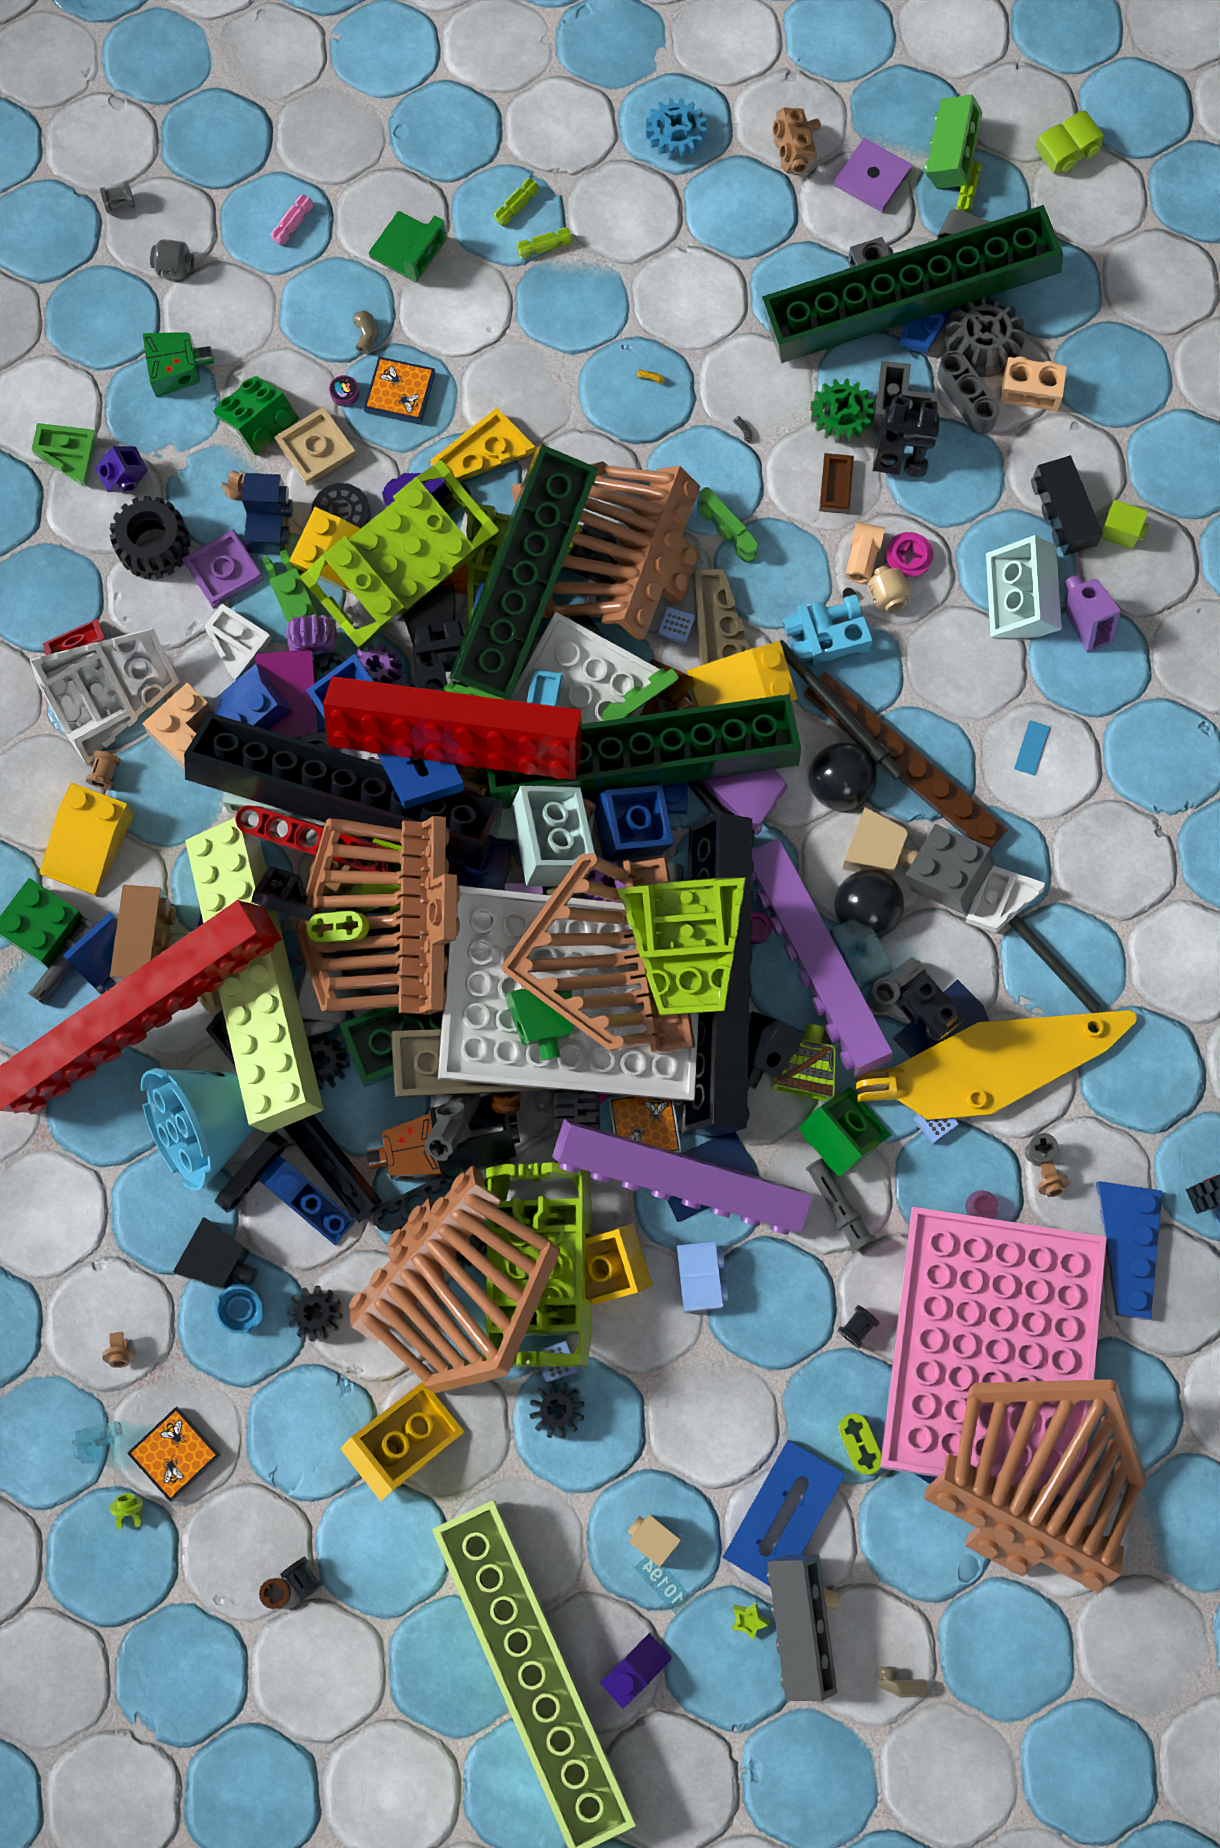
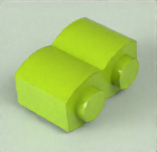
[1035,110,1105,174]

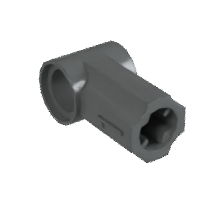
[867,957,927,1013]

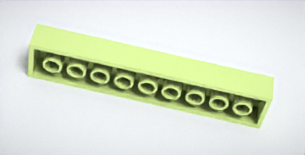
[185,818,324,1133]
[431,1500,636,1848]

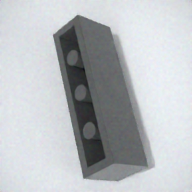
[767,1554,837,1701]

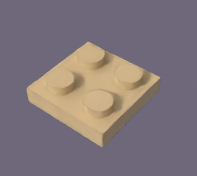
[274,407,356,486]

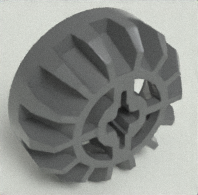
[944,298,1025,377]

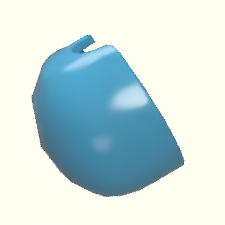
[215,1283,265,1333]

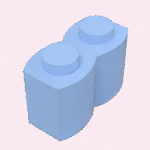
[676,1242,728,1312]

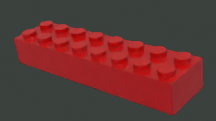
[323,676,582,780]

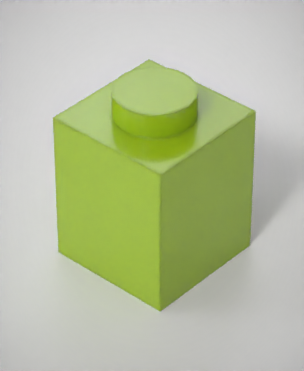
[1101,499,1149,549]

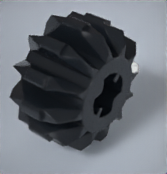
[309,1036,350,1090]
[287,1285,343,1342]
[529,1382,585,1439]

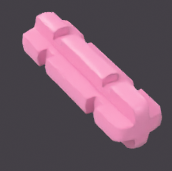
[271,194,313,246]

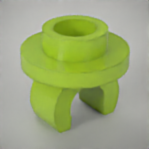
[110,1493,144,1529]

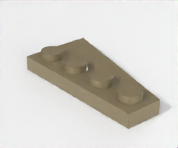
[692,569,752,666]

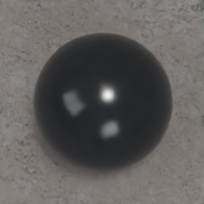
[808,743,878,811]
[834,869,905,939]

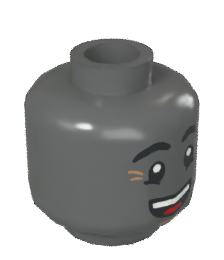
[150,239,195,280]

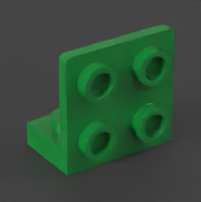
[369,211,447,283]

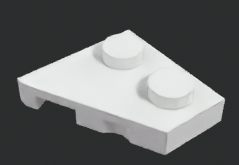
[204,604,272,682]
[966,866,1045,933]

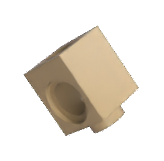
[627,1514,681,1567]

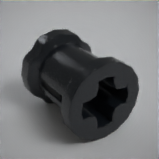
[837,1305,880,1349]
[280,1556,324,1603]

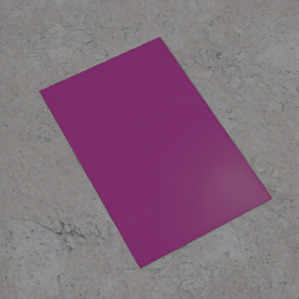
[255,649,318,738]

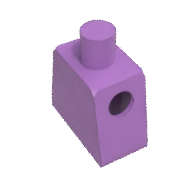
[1064,575,1121,652]

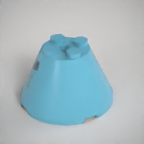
[141,1068,255,1191]

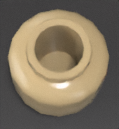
[867,566,911,613]

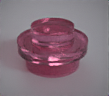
[965,1190,998,1219]

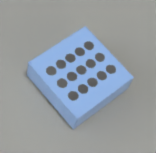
[658,607,696,646]
[913,1114,959,1144]
[540,1341,577,1384]

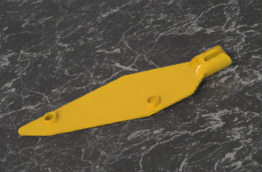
[855,1010,1137,1120]

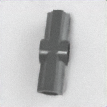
[424,1094,481,1161]

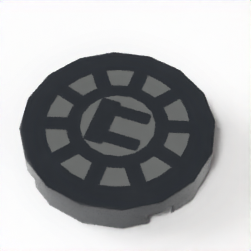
[311,483,371,528]

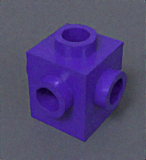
[95,446,148,493]

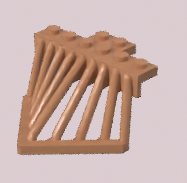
[512,461,700,640]
[295,816,460,1015]
[502,853,695,1054]
[349,1166,560,1393]
[924,1379,1146,1593]

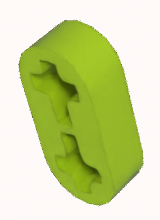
[307,911,369,944]
[838,1413,881,1475]

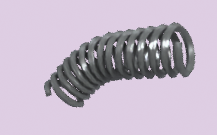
[733,416,752,443]

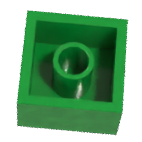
[0,878,83,969]

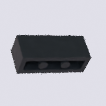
[1031,455,1103,556]

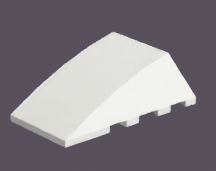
[30,628,180,765]

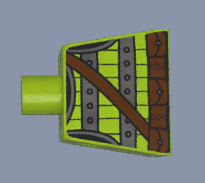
[772,1024,835,1102]

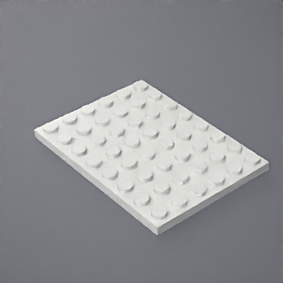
[438,886,699,1102]

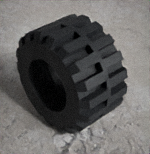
[109,496,191,579]
[553,1090,600,1163]

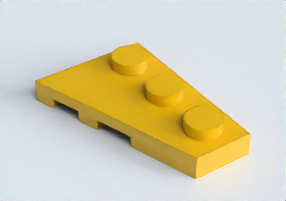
[430,407,536,482]

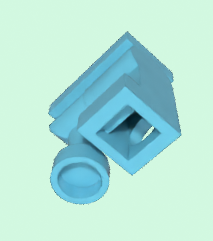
[782,594,872,666]

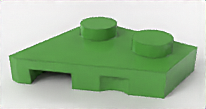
[31,423,97,486]

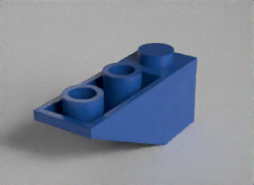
[257,1155,356,1245]

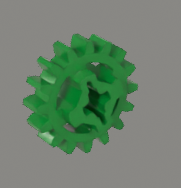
[810,378,875,442]

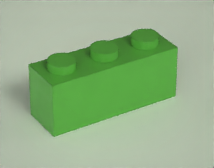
[925,94,983,189]

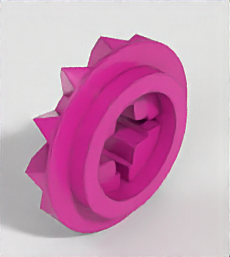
[885,532,933,578]

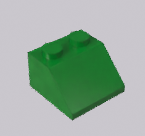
[797,1087,892,1177]

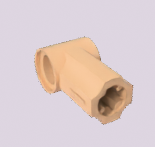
[845,521,885,584]

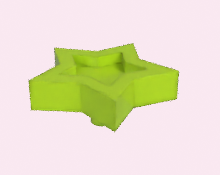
[731,1602,770,1640]

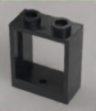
[430,1095,521,1172]

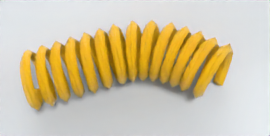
[637,369,665,385]

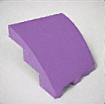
[700,769,788,836]

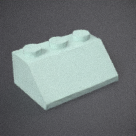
[986,535,1062,638]
[511,786,595,886]

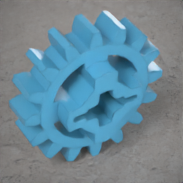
[646,98,707,159]

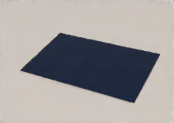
[893,979,990,1058]
[667,1131,758,1222]

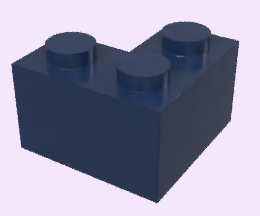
[242,473,293,555]

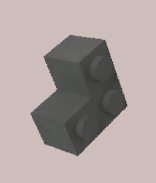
[872,361,938,431]

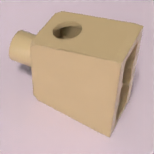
[842,807,918,877]

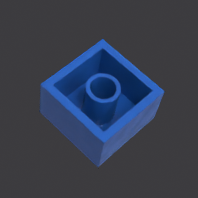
[593,785,674,860]

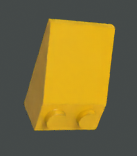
[289,507,361,594]
[686,641,798,707]
[39,782,135,897]
[585,1223,653,1305]
[340,1381,464,1501]

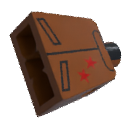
[366,1114,443,1180]

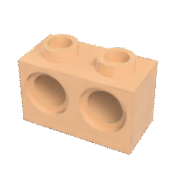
[999,357,1067,411]

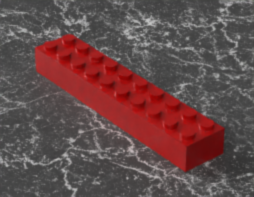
[0,900,282,1115]

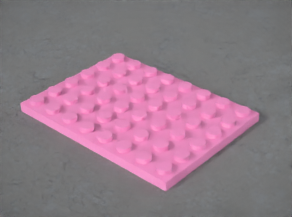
[880,1207,1107,1501]

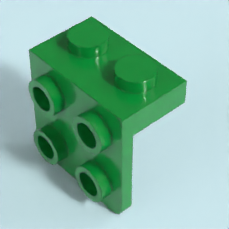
[213,376,299,455]

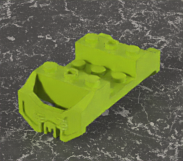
[300,460,501,650]
[485,1162,592,1368]

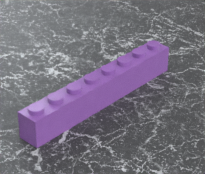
[751,838,893,1078]
[552,1119,813,1235]

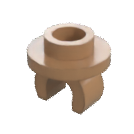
[221,470,245,501]
[1037,1161,1070,1197]
[102,1332,136,1368]

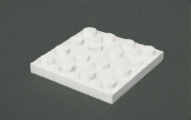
[511,612,660,724]

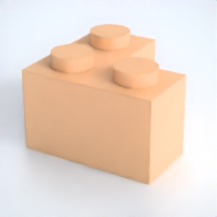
[142,683,213,770]

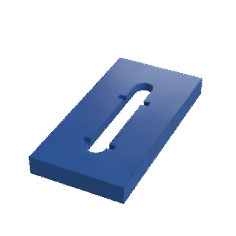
[377,753,464,809]
[722,1440,846,1587]

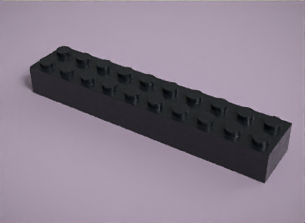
[184,712,503,870]
[681,812,754,1137]

